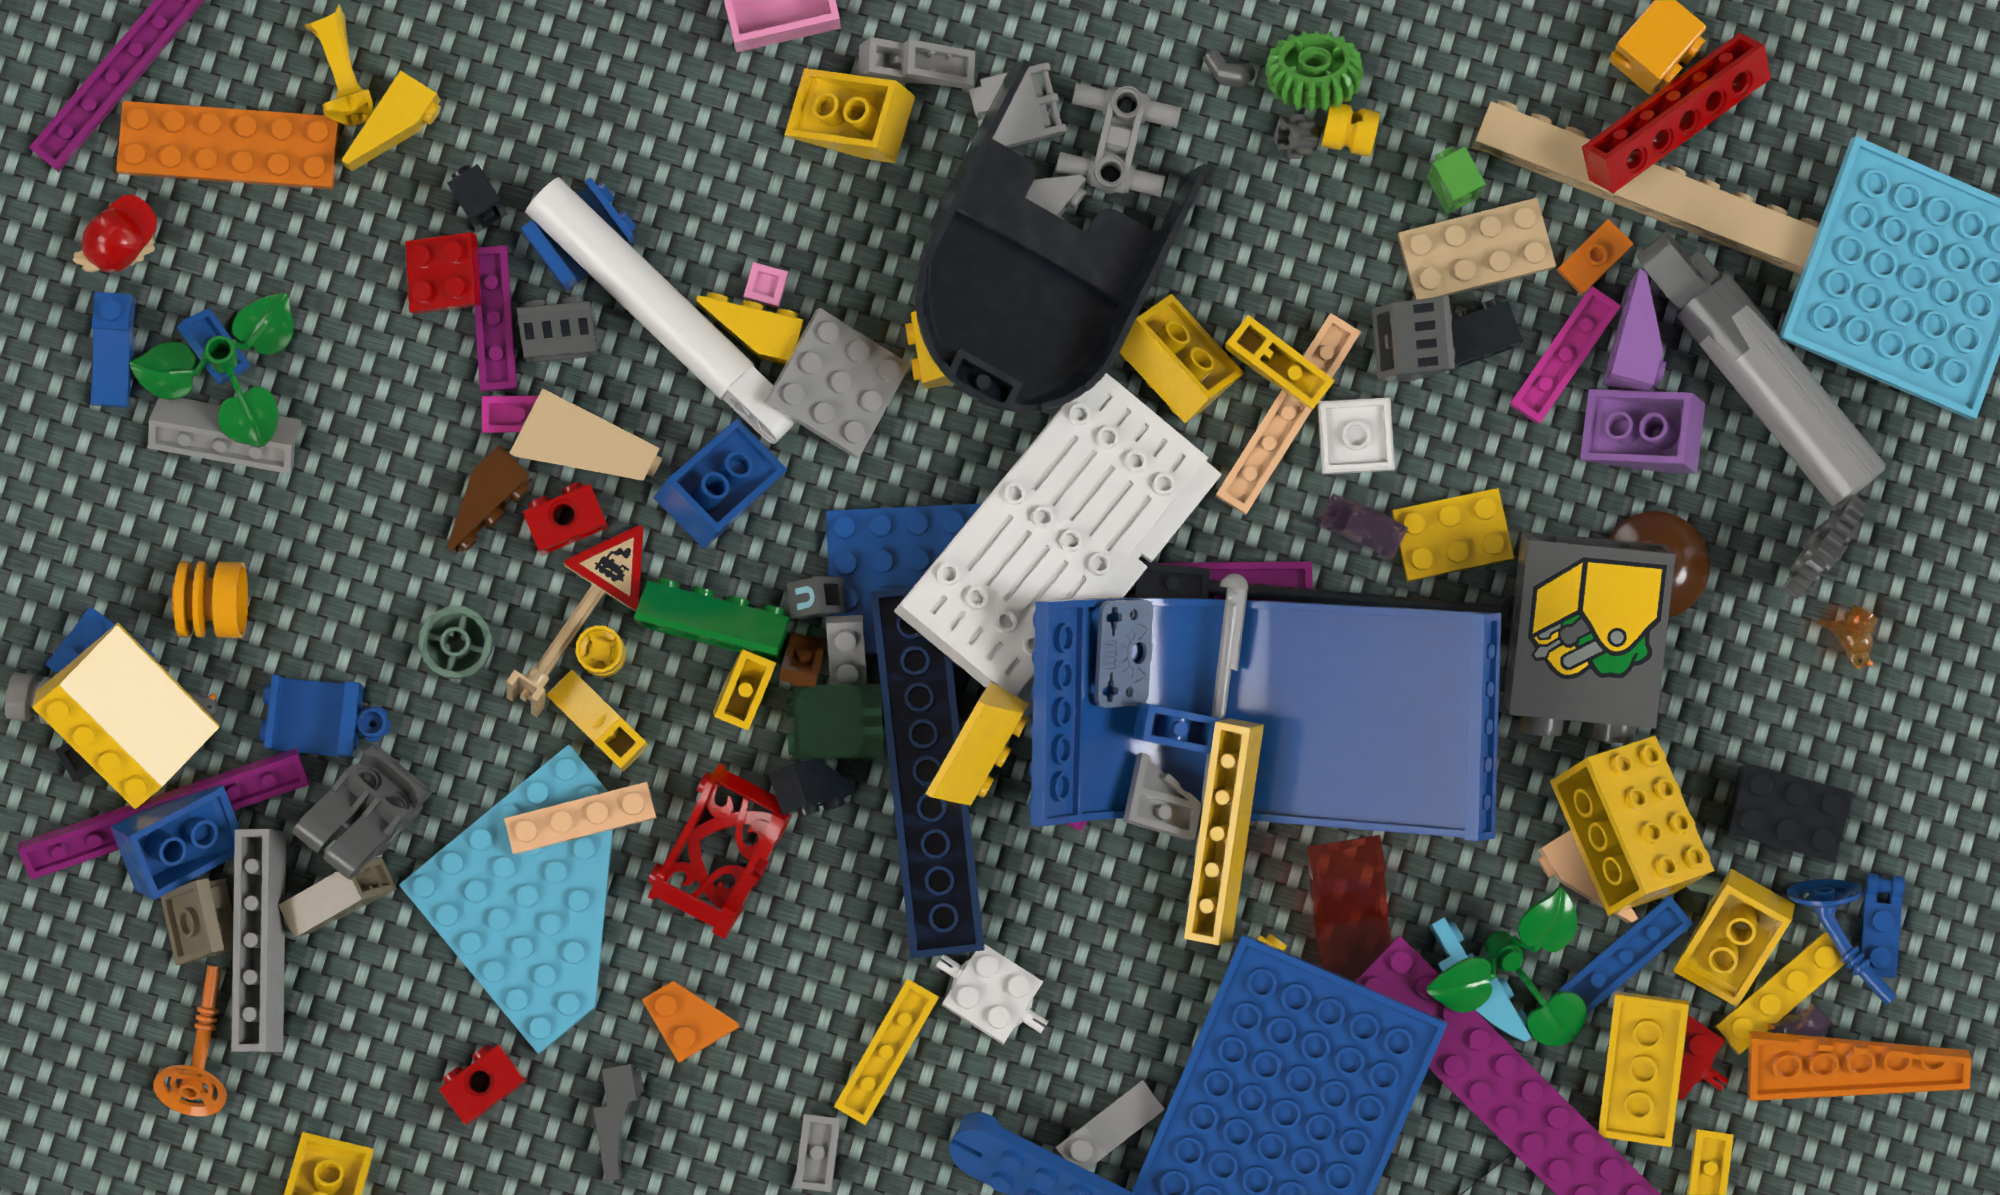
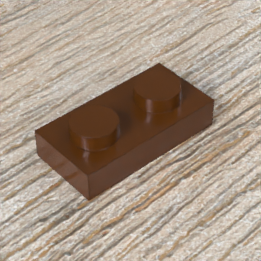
[779,632,827,688]

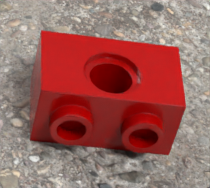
[522,482,609,556]
[439,1043,527,1125]

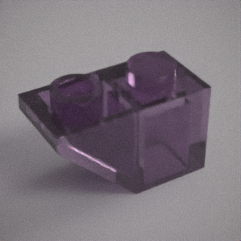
[1317,493,1408,560]

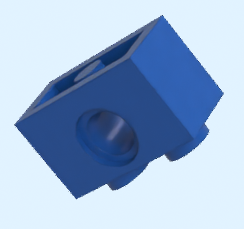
[1132,702,1220,754]

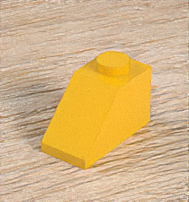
[713,649,776,731]

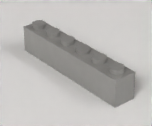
[231,829,286,1053]

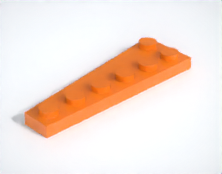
[1747,1031,1972,1101]

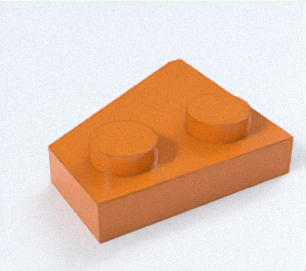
[642,981,740,1063]

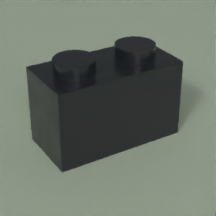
[447,164,508,233]
[1451,299,1523,370]

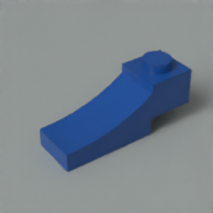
[90,292,136,408]

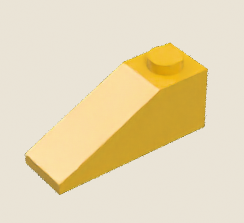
[341,70,441,171]
[1225,315,1335,410]

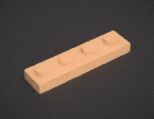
[504,782,657,855]

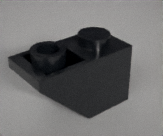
[769,757,857,818]

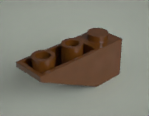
[447,444,533,555]

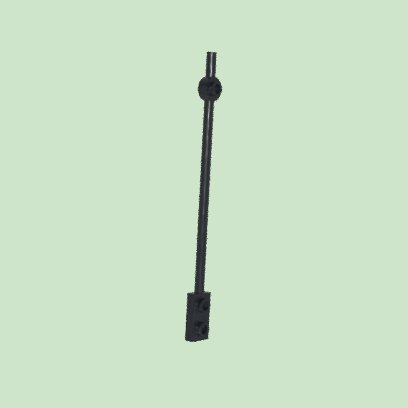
[1134,563,1514,632]

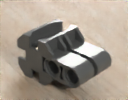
[292,744,432,880]

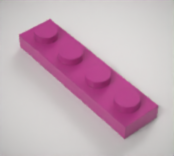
[1509,286,1621,425]

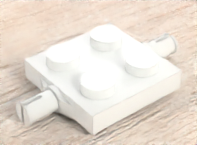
[936,944,1049,1045]

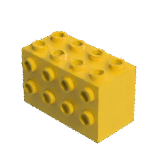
[1550,735,1714,916]

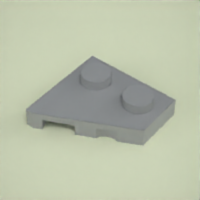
[1123,752,1202,841]

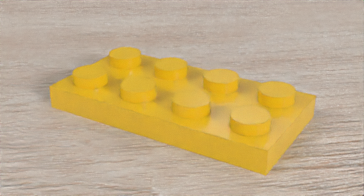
[1598,991,1690,1147]

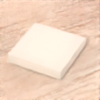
[1317,398,1395,475]

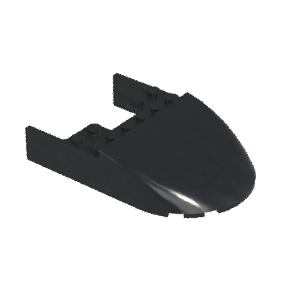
[915,59,1211,412]

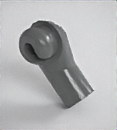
[1202,48,1255,87]

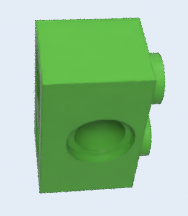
[1426,146,1486,215]

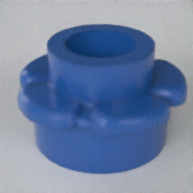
[355,706,391,742]

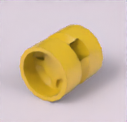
[1321,103,1381,158]
[575,625,626,677]

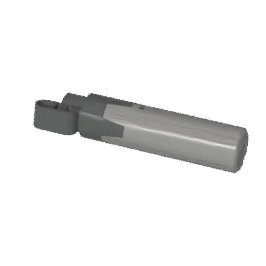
[1637,232,1886,507]

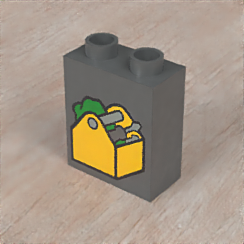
[1503,531,1676,743]

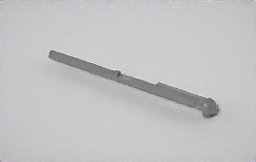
[1194,573,1248,861]

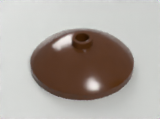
[1608,511,1710,618]

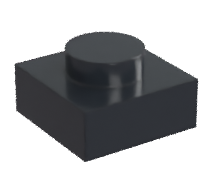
[55,743,96,782]

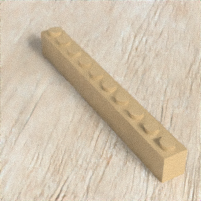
[1472,100,1820,275]

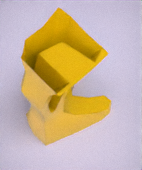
[305,4,374,127]

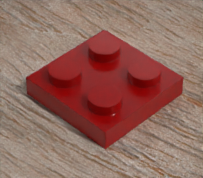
[405,232,481,314]

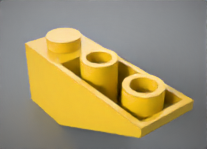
[696,292,804,365]
[546,669,649,772]

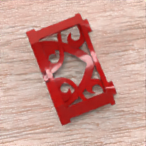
[647,763,793,939]

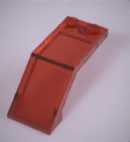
[1307,835,1392,981]

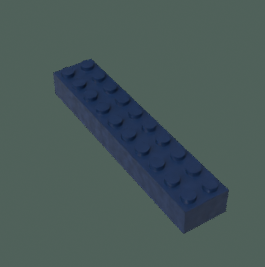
[870,587,985,959]

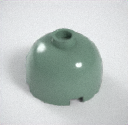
[418,606,493,679]

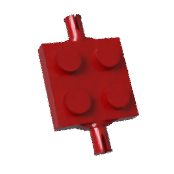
[1678,1015,1729,1101]

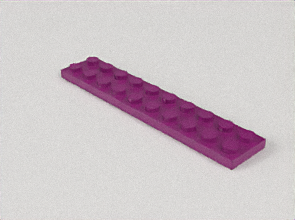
[1354,936,1661,1195]

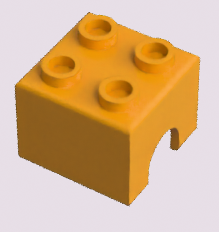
[1609,0,1706,95]

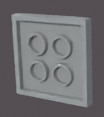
[765,308,911,458]

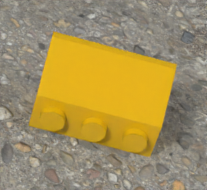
[1120,294,1244,424]
[926,681,1029,806]

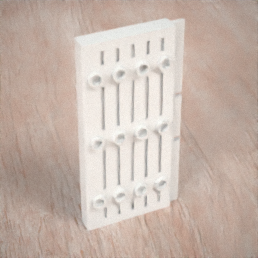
[894,373,1222,717]

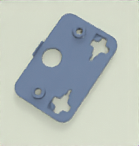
[1094,599,1153,708]

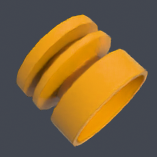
[172,561,248,639]

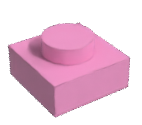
[743,262,788,308]

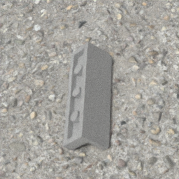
[148,398,301,474]

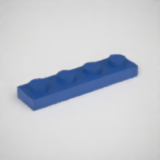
[1557,896,1694,1015]

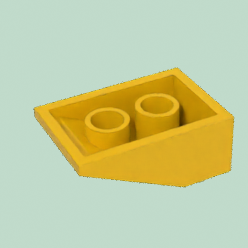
[784,68,915,163]
[1673,869,1795,1007]
[284,1132,374,1195]

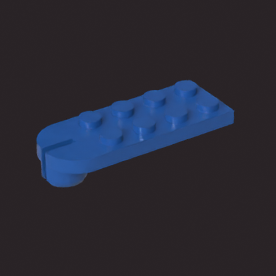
[949,1112,1136,1195]

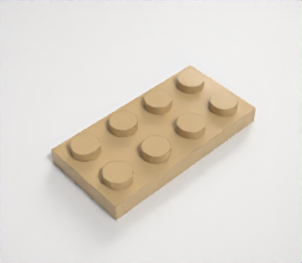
[1397,198,1556,300]

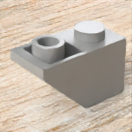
[1025,174,1087,219]

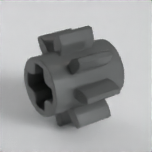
[1274,114,1319,159]

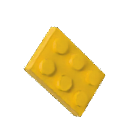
[1391,488,1514,582]

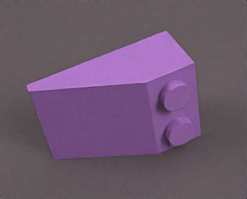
[1602,269,1666,391]
[1580,389,1705,474]

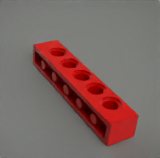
[1582,32,1771,194]

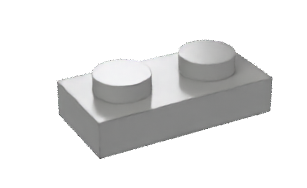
[826,615,868,688]
[794,1114,841,1192]

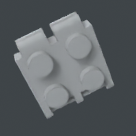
[969,63,1068,148]

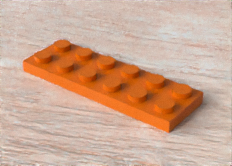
[116,101,339,190]

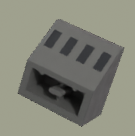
[517,297,599,363]
[1372,297,1455,381]

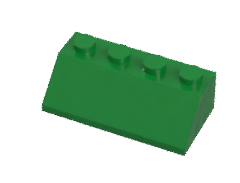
[634,577,790,663]

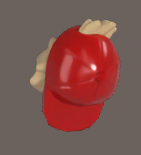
[73,194,157,272]

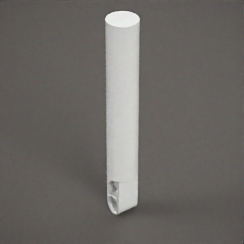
[525,177,797,444]

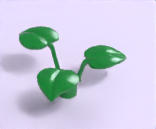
[130,293,294,448]
[1426,886,1586,1046]

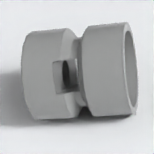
[5,672,51,725]

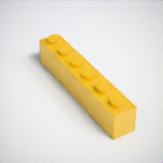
[1184,718,1264,946]

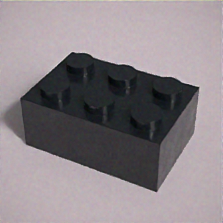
[1722,763,1854,866]

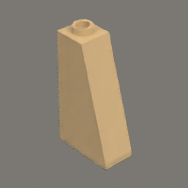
[509,388,662,481]

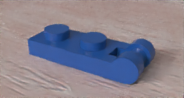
[1859,873,1905,979]

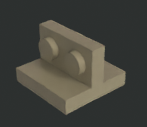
[161,878,233,966]

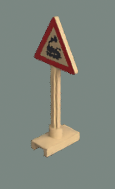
[506,525,643,718]

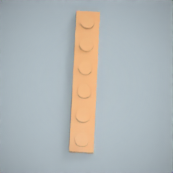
[1215,313,1361,515]

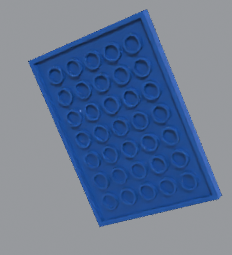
[1131,933,1448,1195]

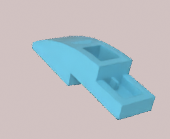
[1428,917,1532,1042]

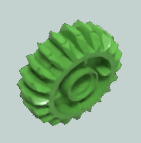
[1266,30,1363,113]

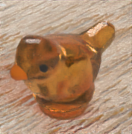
[1817,605,1879,669]

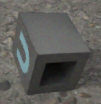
[787,576,847,619]

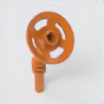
[153,965,227,1117]

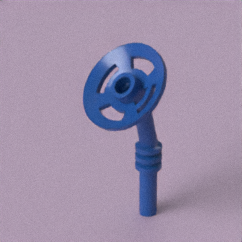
[1787,879,1897,1006]

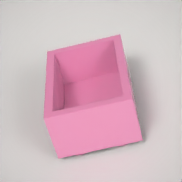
[724,0,841,53]

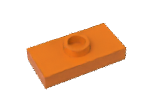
[1556,219,1634,296]

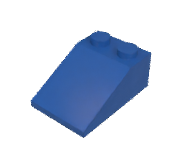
[653,418,788,549]
[110,785,240,900]

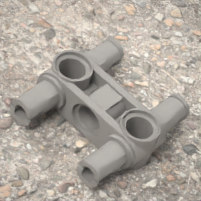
[1055,83,1182,197]

